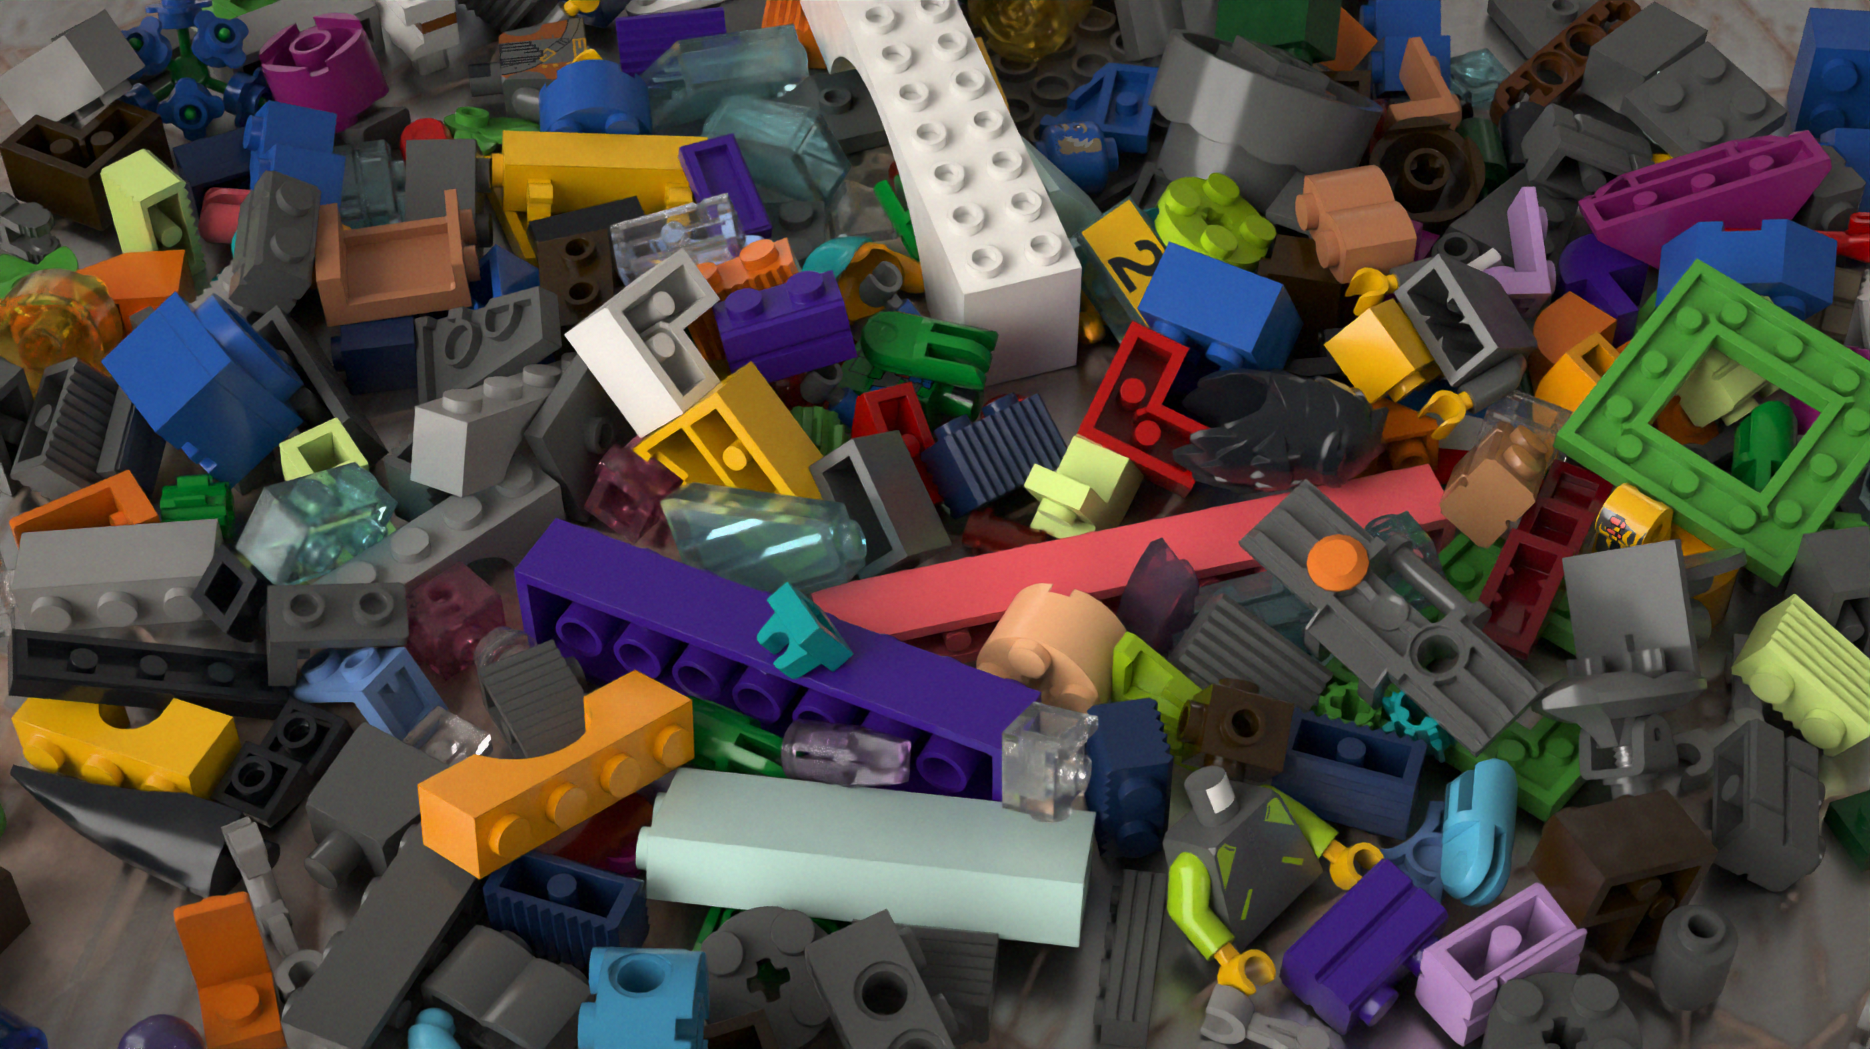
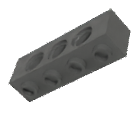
[804,909,960,1049]

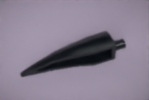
[10,765,280,898]

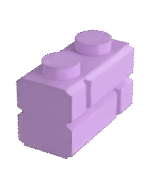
[1415,882,1587,1046]

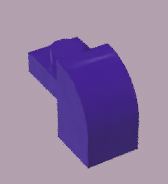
[1550,233,1649,349]

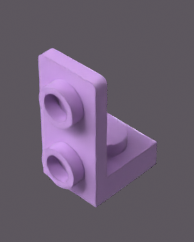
[1482,187,1556,318]

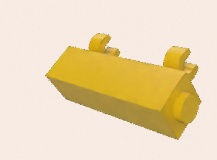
[491,130,708,231]

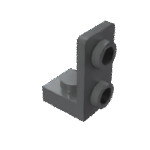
[266,582,409,686]

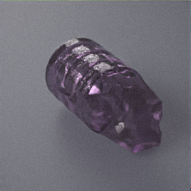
[781,719,911,788]

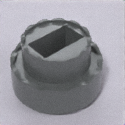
[1148,29,1383,217]

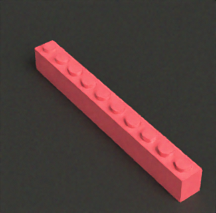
[810,464,1456,663]

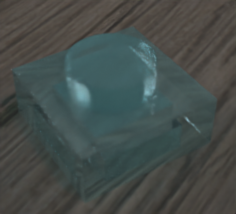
[1450,48,1511,106]

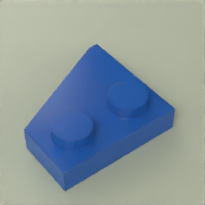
[1039,62,1159,154]

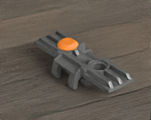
[1239,479,1546,757]

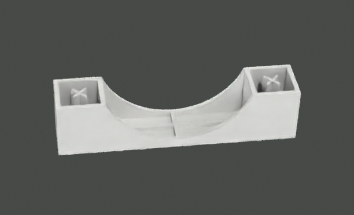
[800,0,1082,387]

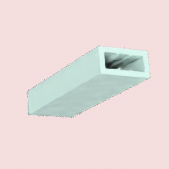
[636,767,1096,947]

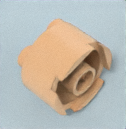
[976,583,1126,746]

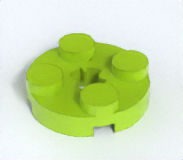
[1154,173,1276,273]

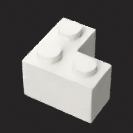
[564,248,721,438]

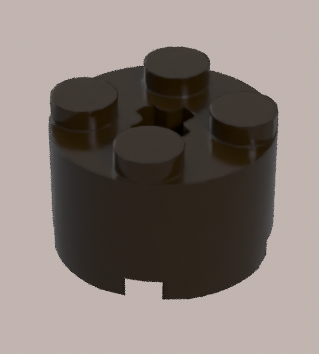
[1366,116,1485,239]

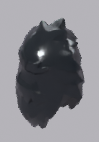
[1173,368,1389,494]

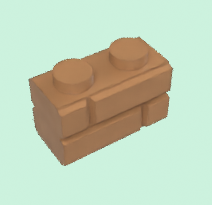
[1439,421,1547,549]

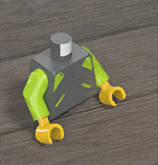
[1163,766,1384,997]

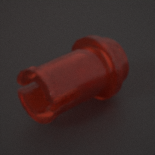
[962,507,1047,556]

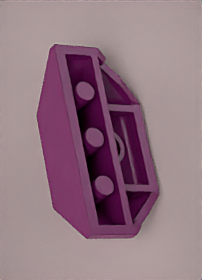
[1578,130,1832,269]

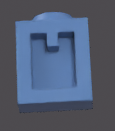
[289,647,448,746]

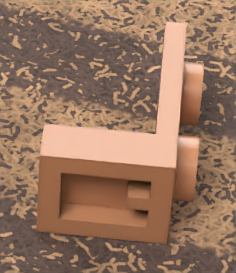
[1380,37,1462,138]

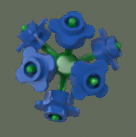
[117,0,272,141]

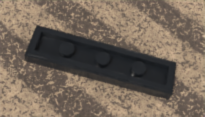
[7,628,290,720]

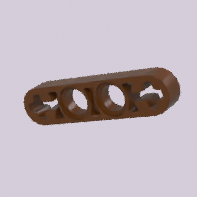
[1489,0,1641,128]

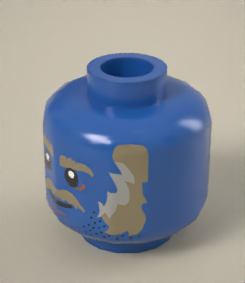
[1032,121,1118,195]

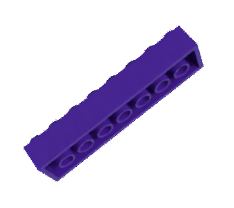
[514,518,1041,804]

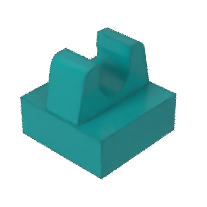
[757,581,854,680]

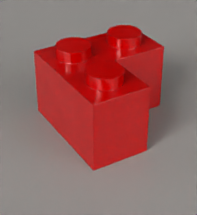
[1076,320,1210,498]

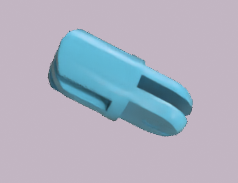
[1440,758,1518,908]

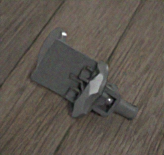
[1531,539,1747,800]

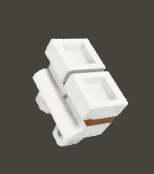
[374,0,460,75]

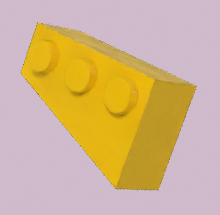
[632,361,842,575]

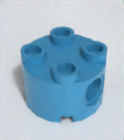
[578,947,709,1049]

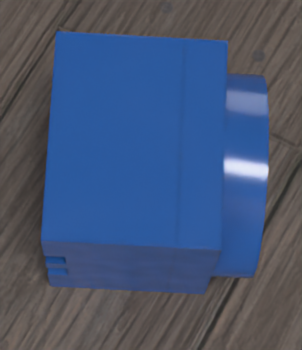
[101,291,304,489]

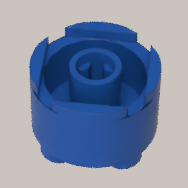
[538,59,653,135]

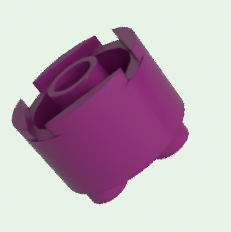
[259,13,389,133]

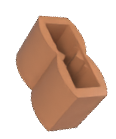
[1295,165,1417,284]

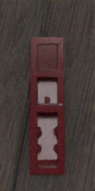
[1478,459,1615,661]

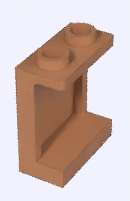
[315,189,481,327]

